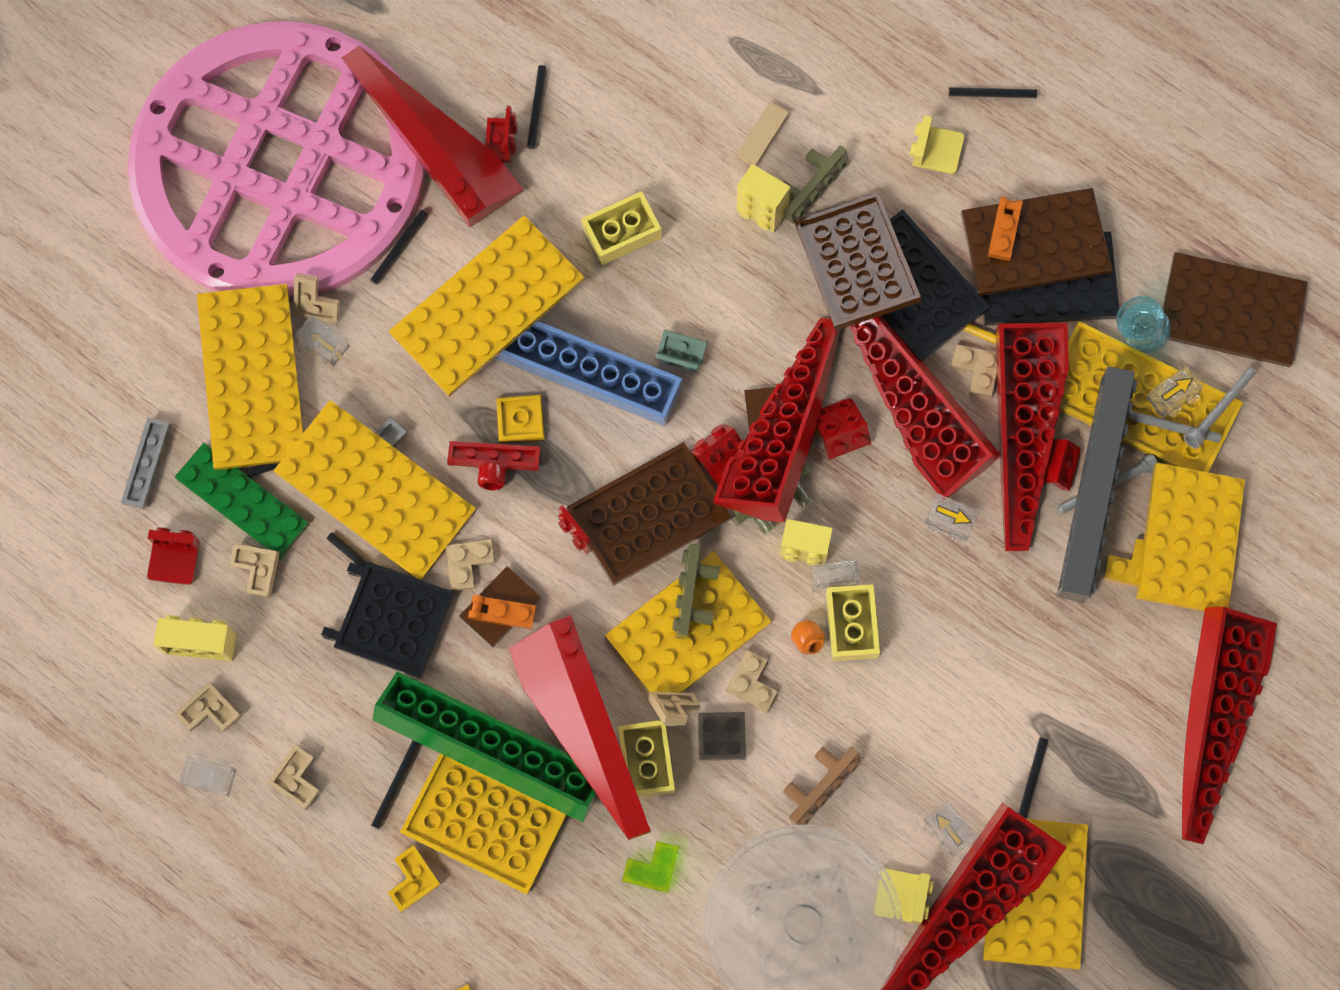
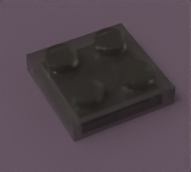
[698,712,746,761]

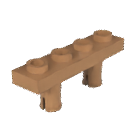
[783,747,860,828]

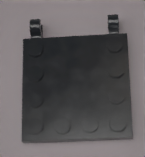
[321,562,455,679]

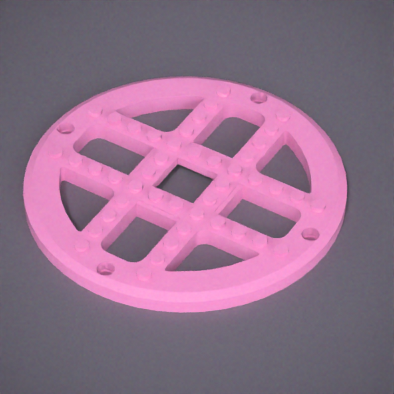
[128,21,425,301]

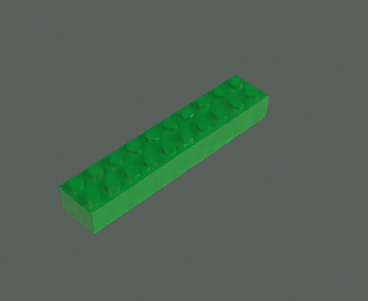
[372,671,598,822]

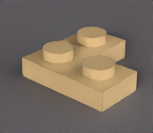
[293,273,340,324]
[951,344,997,398]
[446,539,495,592]
[229,544,280,597]
[725,650,778,713]
[174,682,241,732]
[648,692,701,727]
[267,745,320,810]

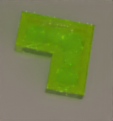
[622,841,680,894]

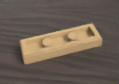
[737,102,789,166]

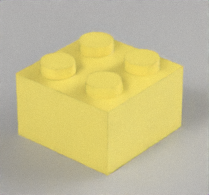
[780,519,832,567]

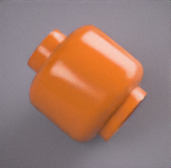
[791,620,825,655]

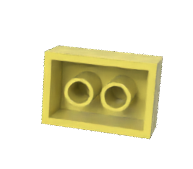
[737,164,790,233]
[581,191,662,266]
[826,584,880,662]
[154,615,237,661]
[618,720,675,799]

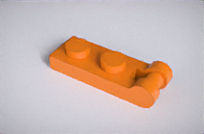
[987,196,1023,261]
[468,595,537,630]

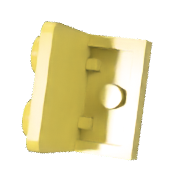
[910,115,964,174]
[873,868,934,925]

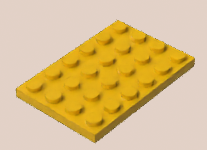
[1136,463,1245,612]
[605,551,771,693]
[400,754,567,895]
[982,817,1088,970]

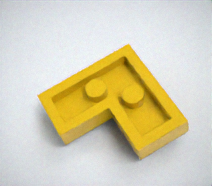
[1103,538,1144,587]
[387,845,441,913]

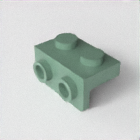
[655,329,708,372]

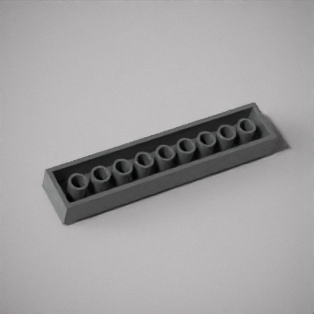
[1056,366,1137,603]

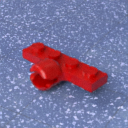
[447,441,541,491]

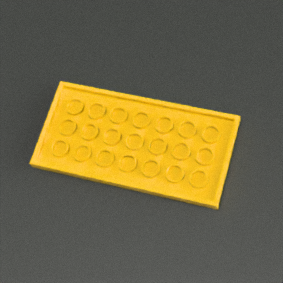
[389,215,585,397]
[196,284,303,470]
[1060,321,1243,472]
[273,400,476,580]

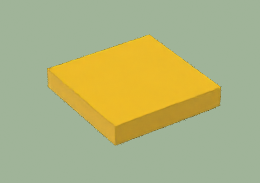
[496,394,545,443]

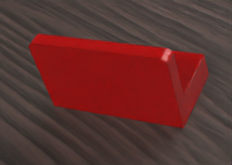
[1044,439,1081,491]

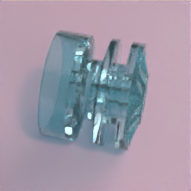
[1116,296,1171,353]

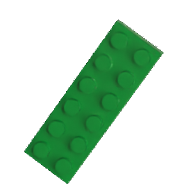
[174,442,309,560]

